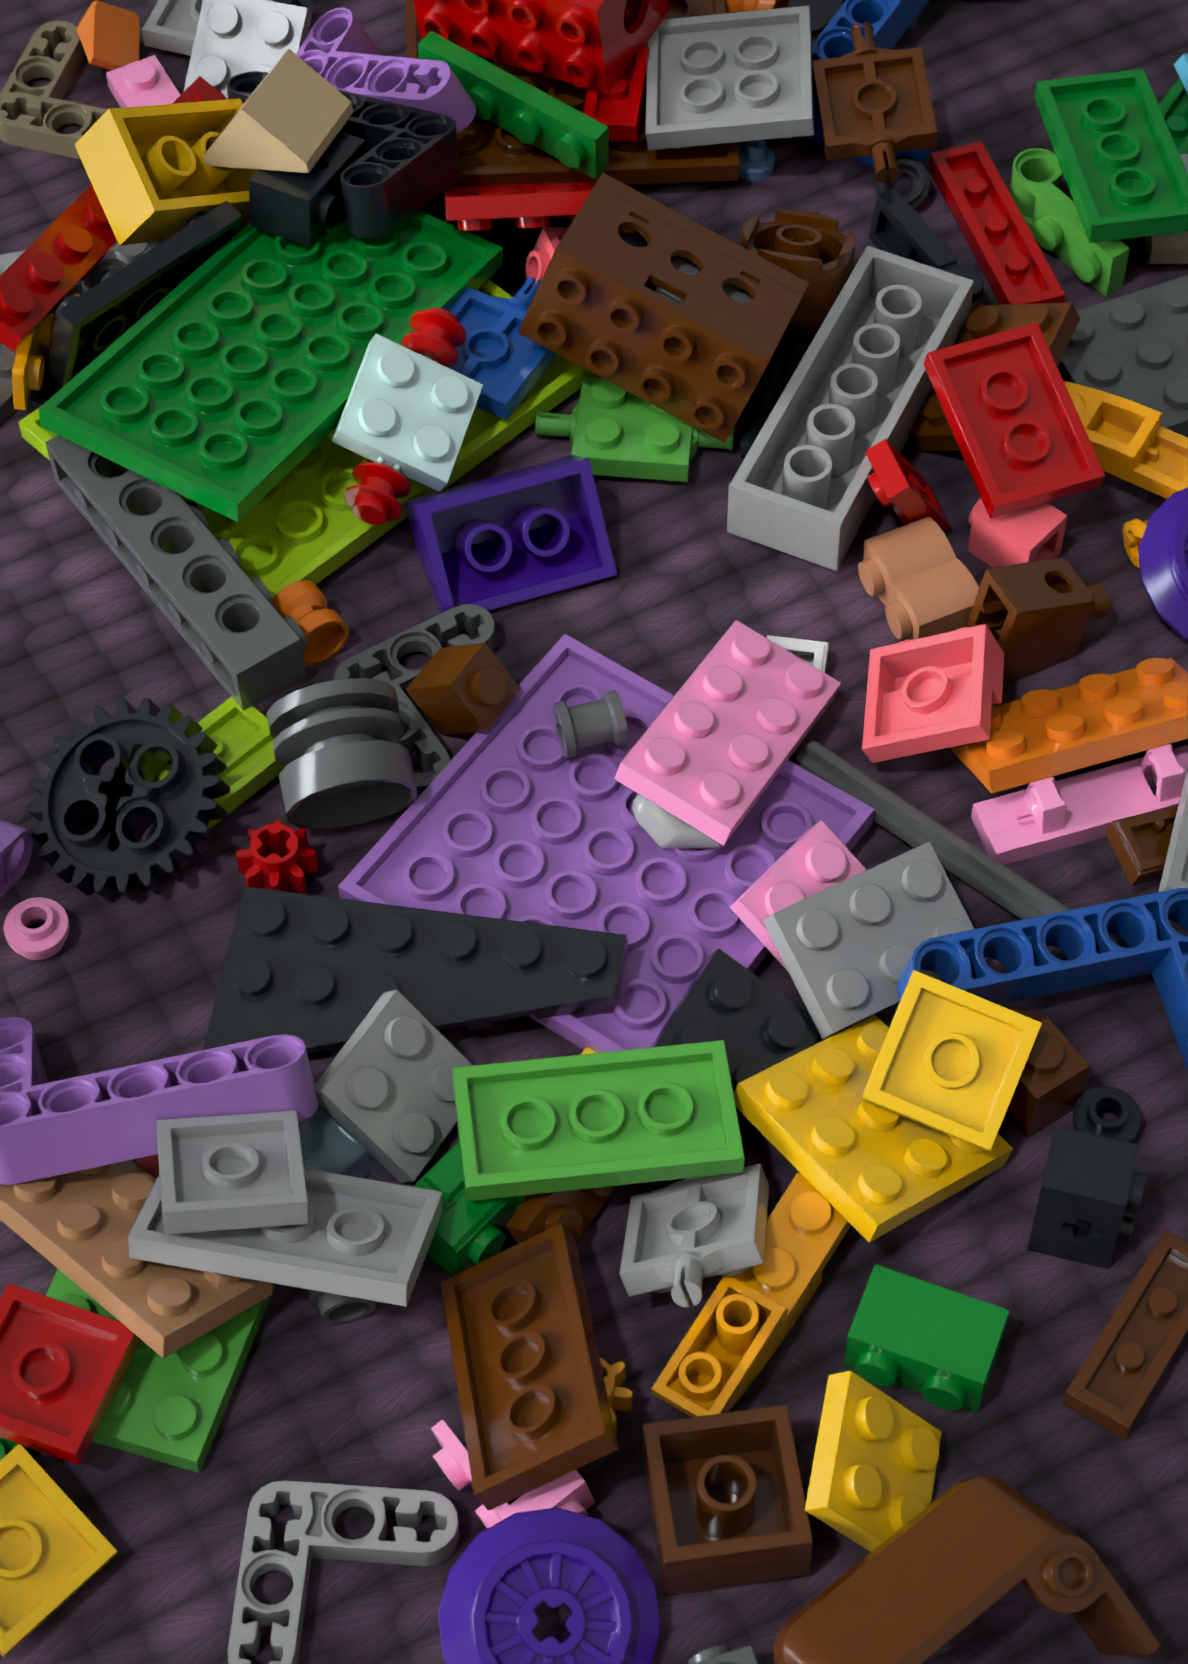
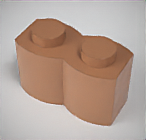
[858,517,979,640]

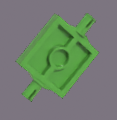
[535,376,734,482]

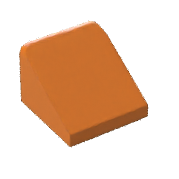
[76,1,140,71]

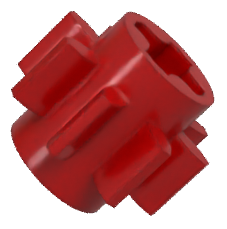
[236,820,318,894]

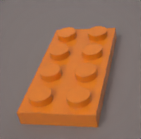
[950,658,1188,794]

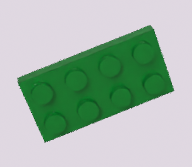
[1034,69,1188,243]

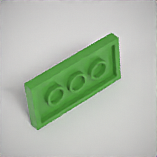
[452,1040,745,1201]

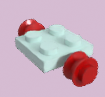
[331,308,483,525]

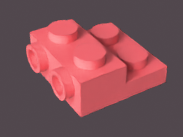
[862,624,1004,763]

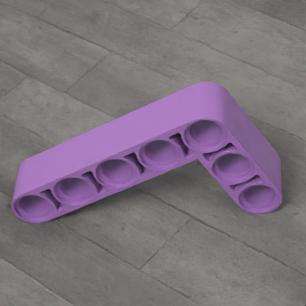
[0,1017,319,1185]

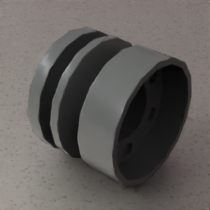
[266,678,417,830]

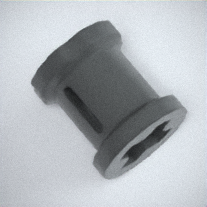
[553,690,628,759]

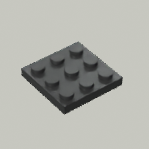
[1057,275,1188,436]

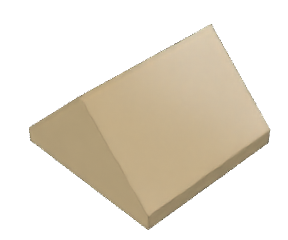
[203,49,354,173]

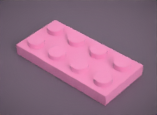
[614,620,841,846]

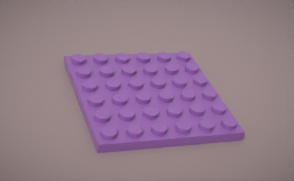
[338,634,875,1053]

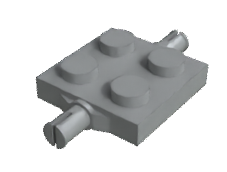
[619,1163,769,1307]

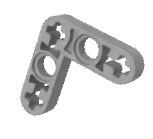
[228,1480,460,1664]

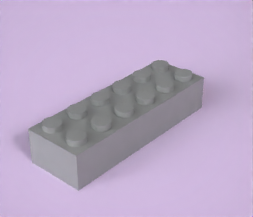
[727,246,974,571]

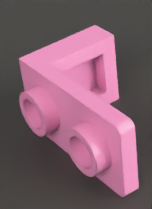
[431,1419,595,1529]

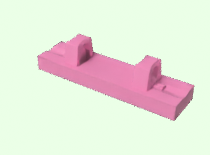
[971,744,1188,865]

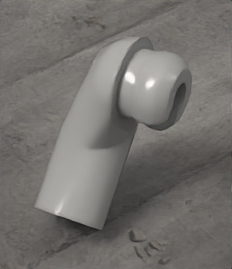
[632,794,720,849]

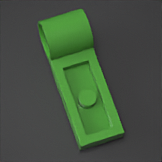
[1009,148,1130,298]

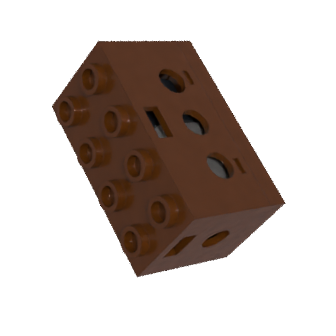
[518,173,809,443]

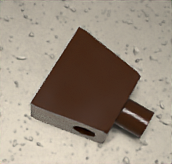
[966,558,1111,686]

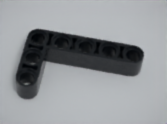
[226,71,461,239]

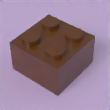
[642,1405,813,1595]

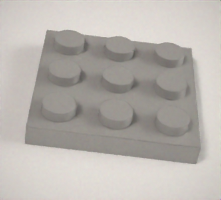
[646,5,814,150]

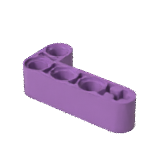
[296,7,476,133]

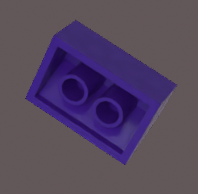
[404,455,617,613]

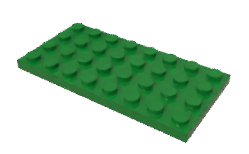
[39,210,503,522]

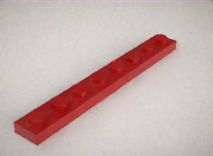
[0,76,227,353]

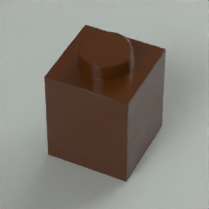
[405,643,521,735]

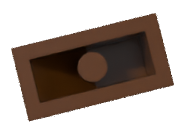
[1000,1005,1090,1138]

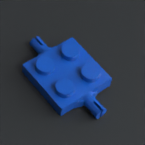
[448,277,558,420]

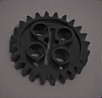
[26,698,230,901]

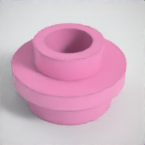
[3,897,70,960]

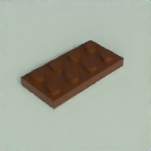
[441,1222,618,1511]

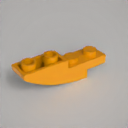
[1064,381,1188,499]
[651,1172,851,1417]

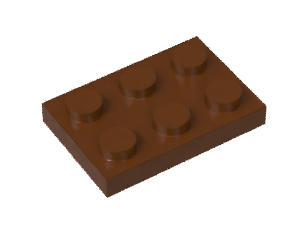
[908,302,1081,451]

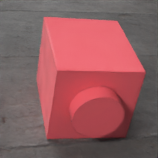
[968,498,1067,568]

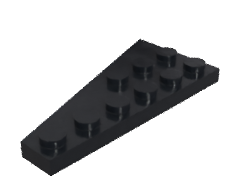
[203,886,629,1054]

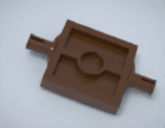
[812,22,938,183]

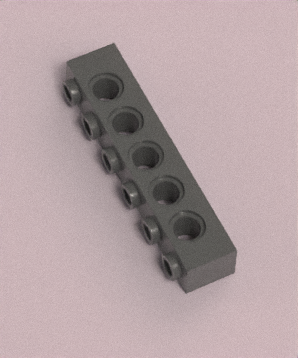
[45,435,307,711]

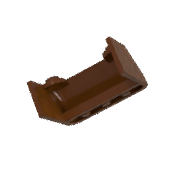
[774,1475,1161,1664]

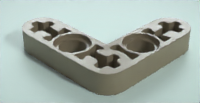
[0,20,108,159]

